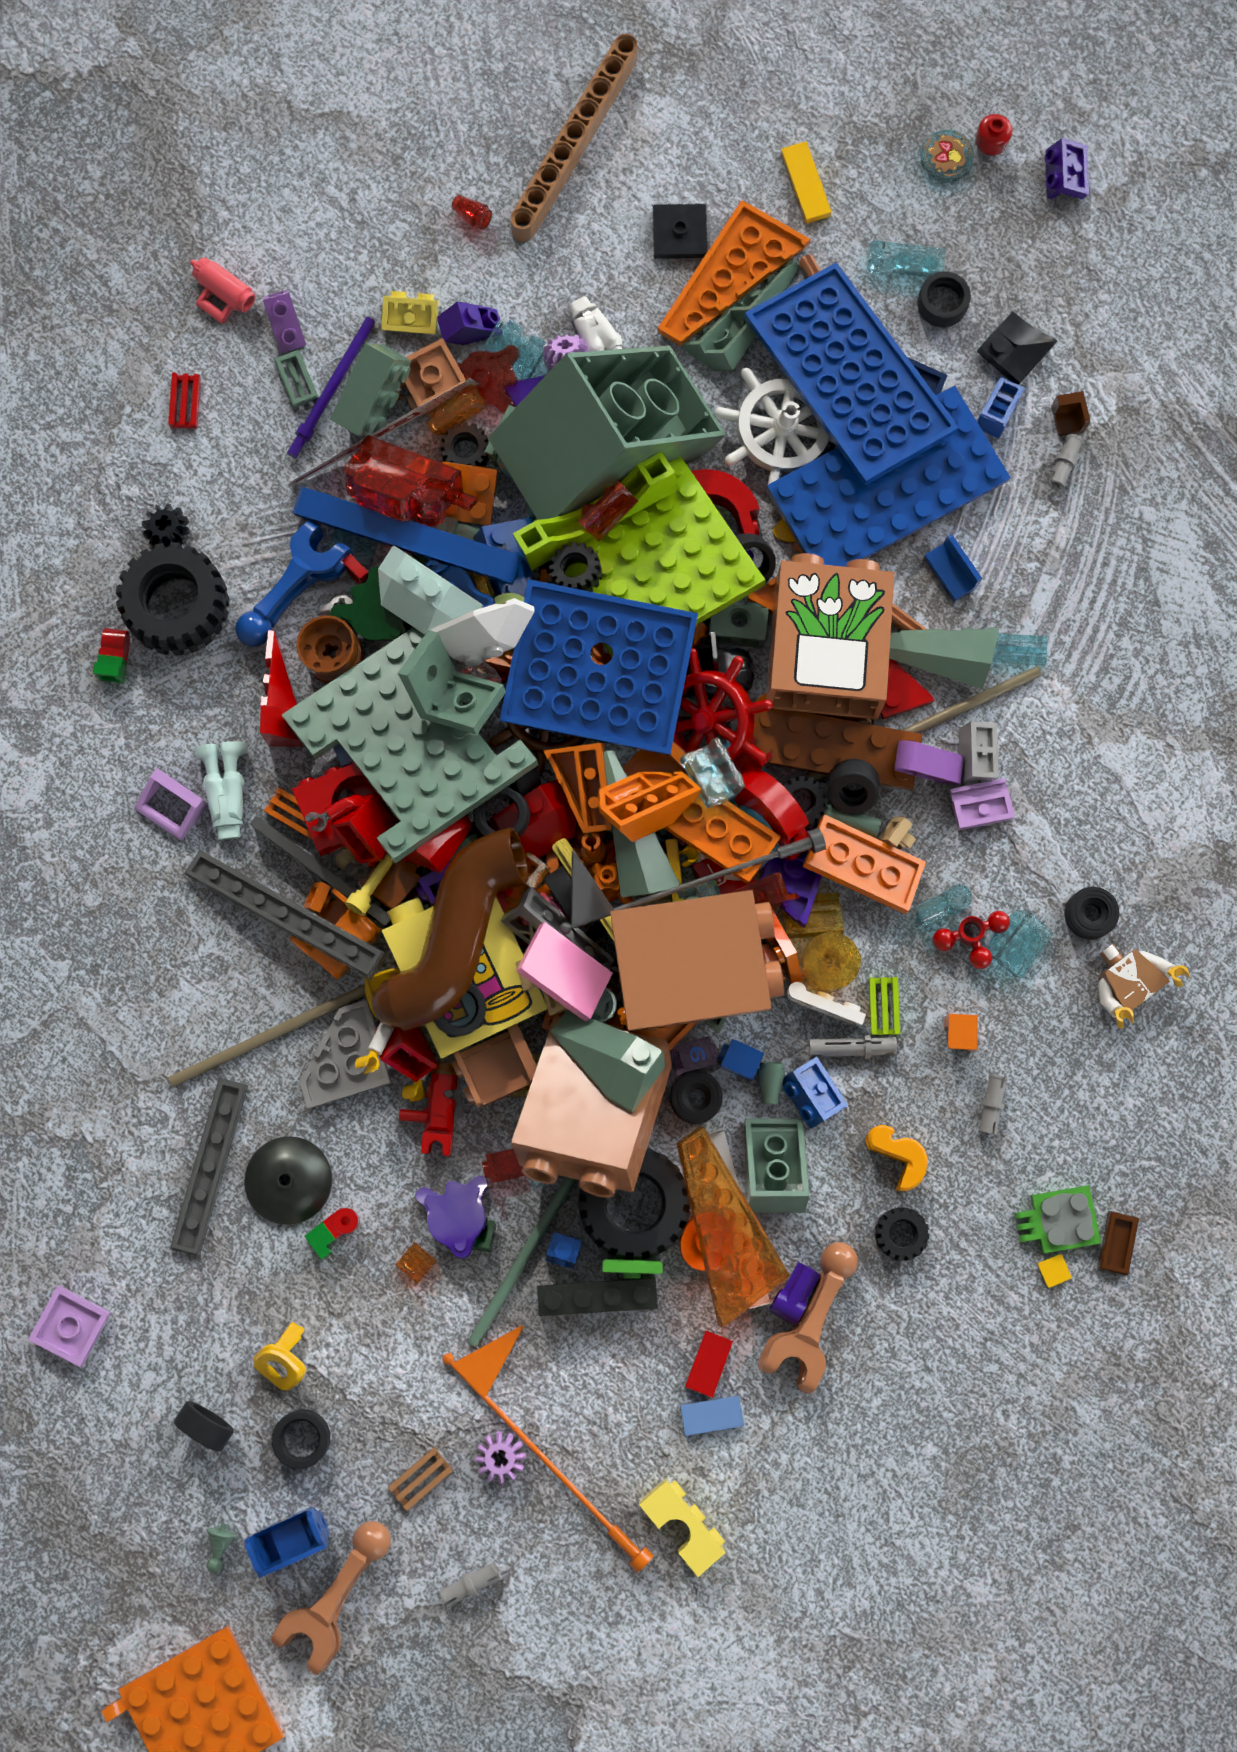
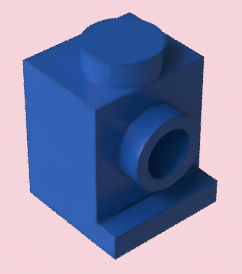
[546,1232,582,1269]

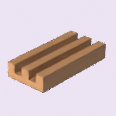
[388,1446,453,1511]

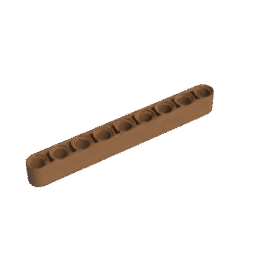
[510,33,638,242]

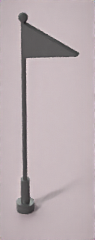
[560,828,826,934]

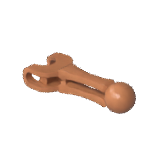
[758,1242,858,1394]
[271,1521,391,1676]

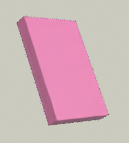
[516,922,612,1022]

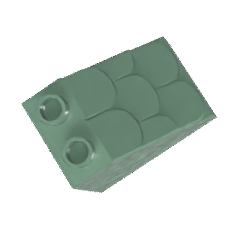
[488,346,726,521]

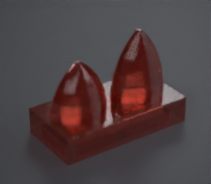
[578,481,638,542]

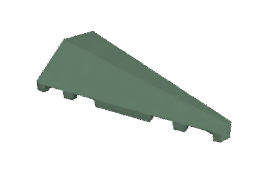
[682,259,800,371]
[889,627,999,689]
[603,750,680,897]

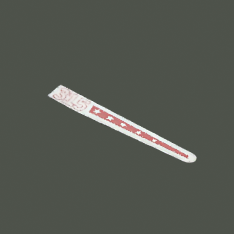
[287,378,478,487]

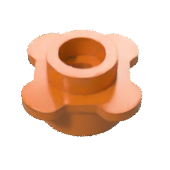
[592,863,620,891]

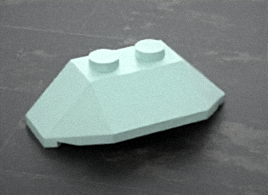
[378,545,484,634]

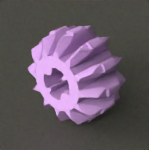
[543,334,589,372]
[475,1431,526,1484]

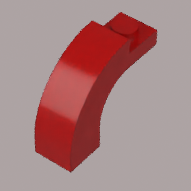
[691,469,760,535]
[727,765,809,861]

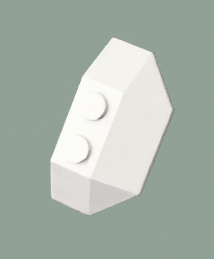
[431,598,534,666]

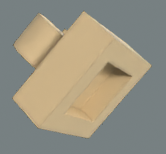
[877,817,916,848]

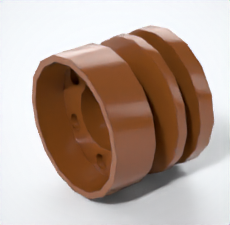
[296,615,364,685]

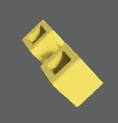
[639,1478,726,1577]

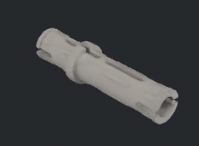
[809,1035,897,1058]

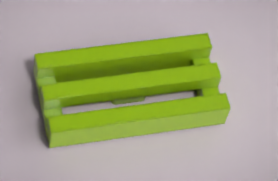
[868,977,900,1036]

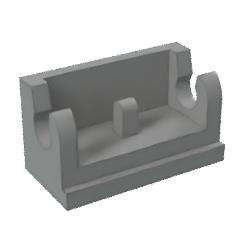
[959,721,999,783]

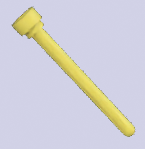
[345,853,394,916]

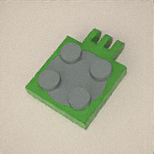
[1014,1185,1101,1253]

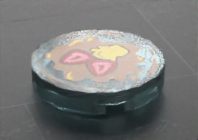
[920,130,974,183]

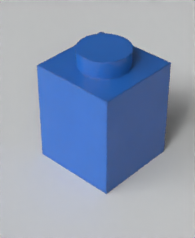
[717,1039,764,1082]

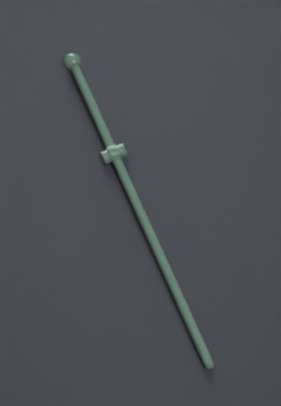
[468,1177,577,1347]

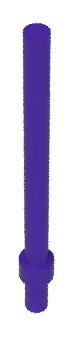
[287,317,376,459]

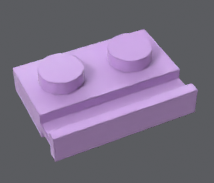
[949,778,1015,831]

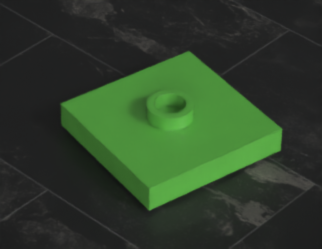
[602,1259,663,1279]

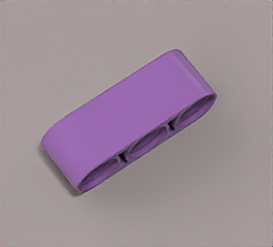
[894,740,965,785]

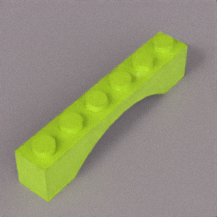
[513,451,679,571]

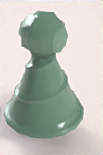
[206,1523,237,1573]

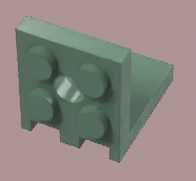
[398,630,506,735]

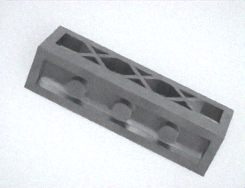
[501,887,614,970]

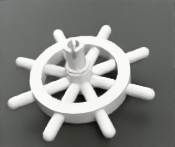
[714,368,833,484]

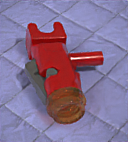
[399,1062,464,1156]

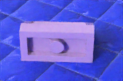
[134,768,208,841]

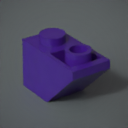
[437,301,504,345]

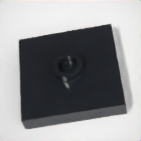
[652,204,708,259]

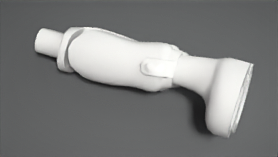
[568,296,622,351]

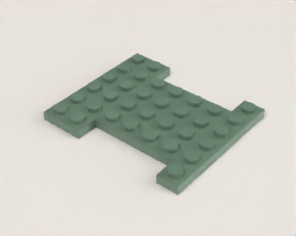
[282,627,538,864]

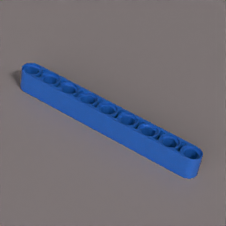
[292,487,522,585]

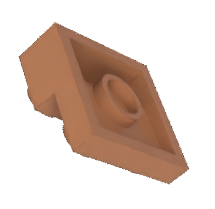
[399,338,466,417]

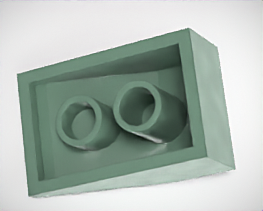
[744,1118,809,1213]

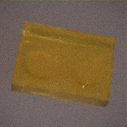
[783,893,844,939]

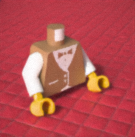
[1098,944,1190,1029]

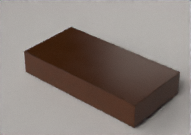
[1097,1211,1139,1276]

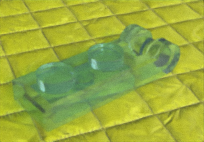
[867,241,946,277]

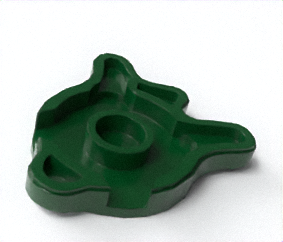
[330,566,407,642]

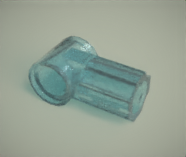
[914,884,972,929]

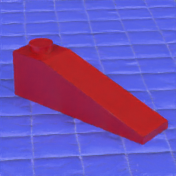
[260,630,302,747]

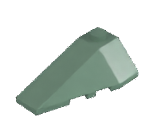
[550,1010,666,1113]

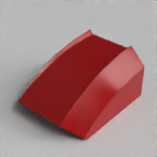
[401,815,472,874]

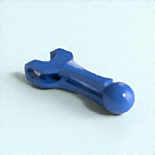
[235,520,353,647]

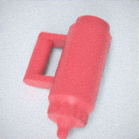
[190,258,256,324]

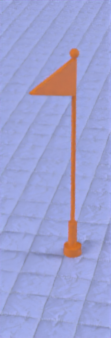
[442,1325,654,1573]

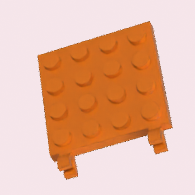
[101,1625,285,1752]

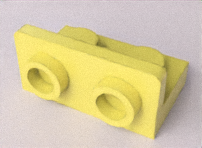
[381,291,440,334]

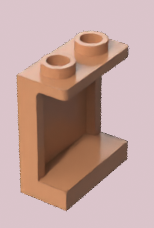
[451,1023,537,1109]

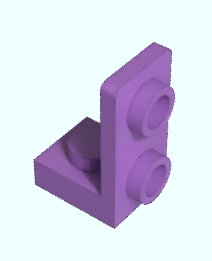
[262,289,306,353]

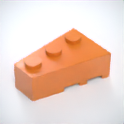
[544,743,613,833]

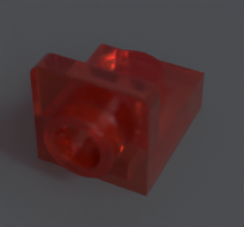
[482,1148,525,1184]

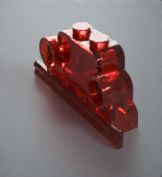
[344,435,478,526]

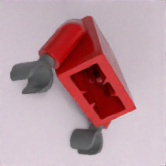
[305,792,395,881]

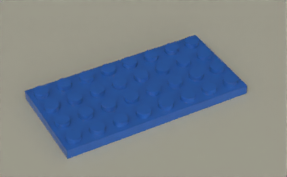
[744,262,959,486]
[766,385,1011,567]

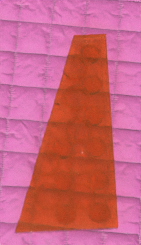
[676,1127,790,1327]

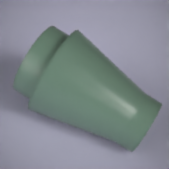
[757,1061,786,1104]

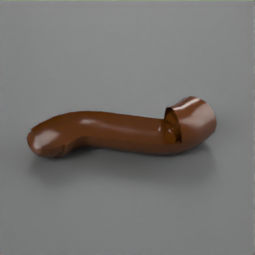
[372,827,528,1031]

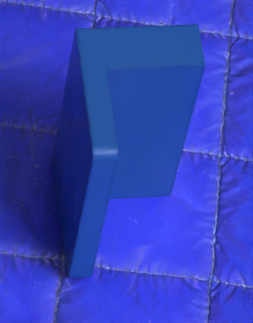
[923,534,982,603]

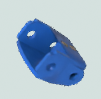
[244,1507,329,1578]

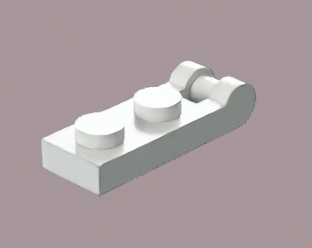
[786,982,866,1028]

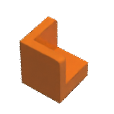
[944,1014,978,1052]

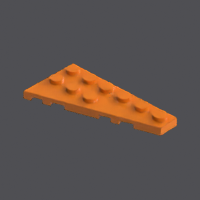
[657,200,811,346]

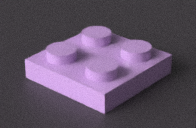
[28,1286,112,1367]

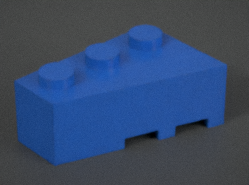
[473,517,533,598]

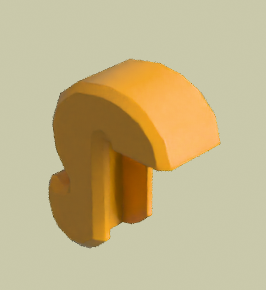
[865,1125,928,1192]

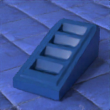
[977,377,1025,438]

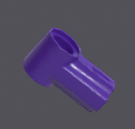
[769,1262,821,1326]

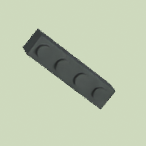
[537,1278,658,1316]

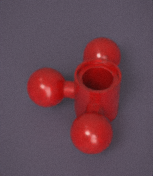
[932,911,1010,969]

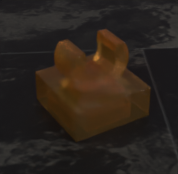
[395,1242,437,1284]

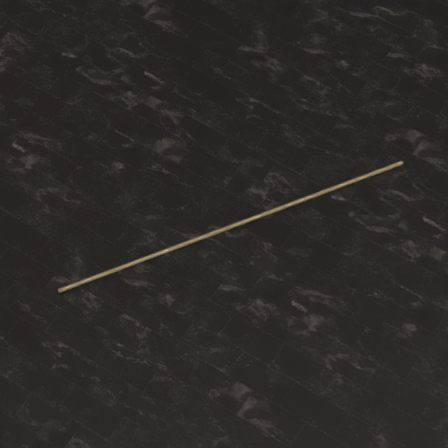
[168,666,1042,1087]

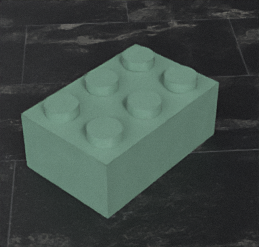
[330,343,412,436]

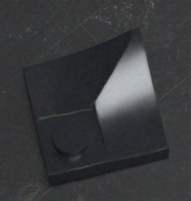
[976,311,1057,385]

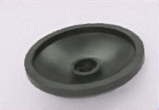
[244,1136,333,1225]

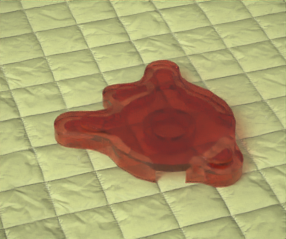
[457,345,520,414]

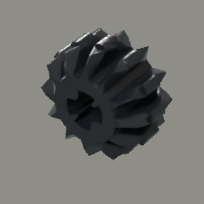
[142,503,190,548]

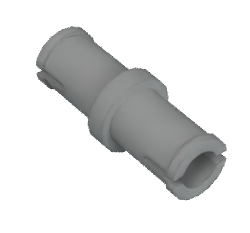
[1048,434,1083,490]
[979,1074,1007,1135]
[440,1561,502,1608]

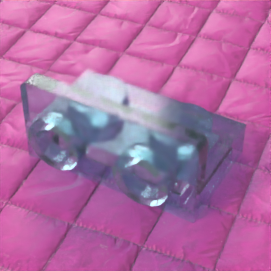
[483,319,546,379]
[680,738,745,809]
[988,910,1054,978]

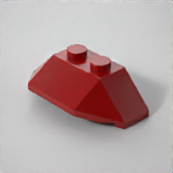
[477,779,578,866]

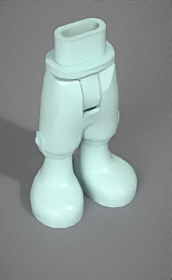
[194,741,248,840]

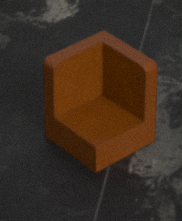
[1051,391,1090,436]

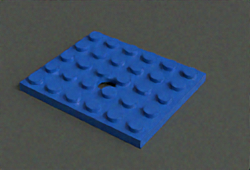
[500,579,698,756]

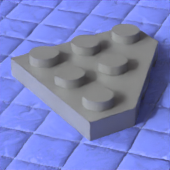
[299,1000,392,1109]

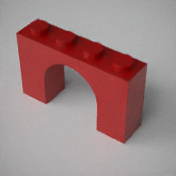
[292,760,367,857]

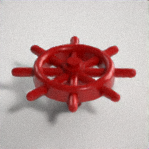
[673,647,773,792]

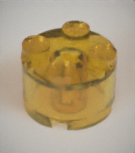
[800,931,861,993]

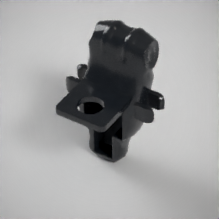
[686,631,754,700]

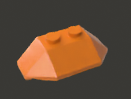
[598,772,702,842]

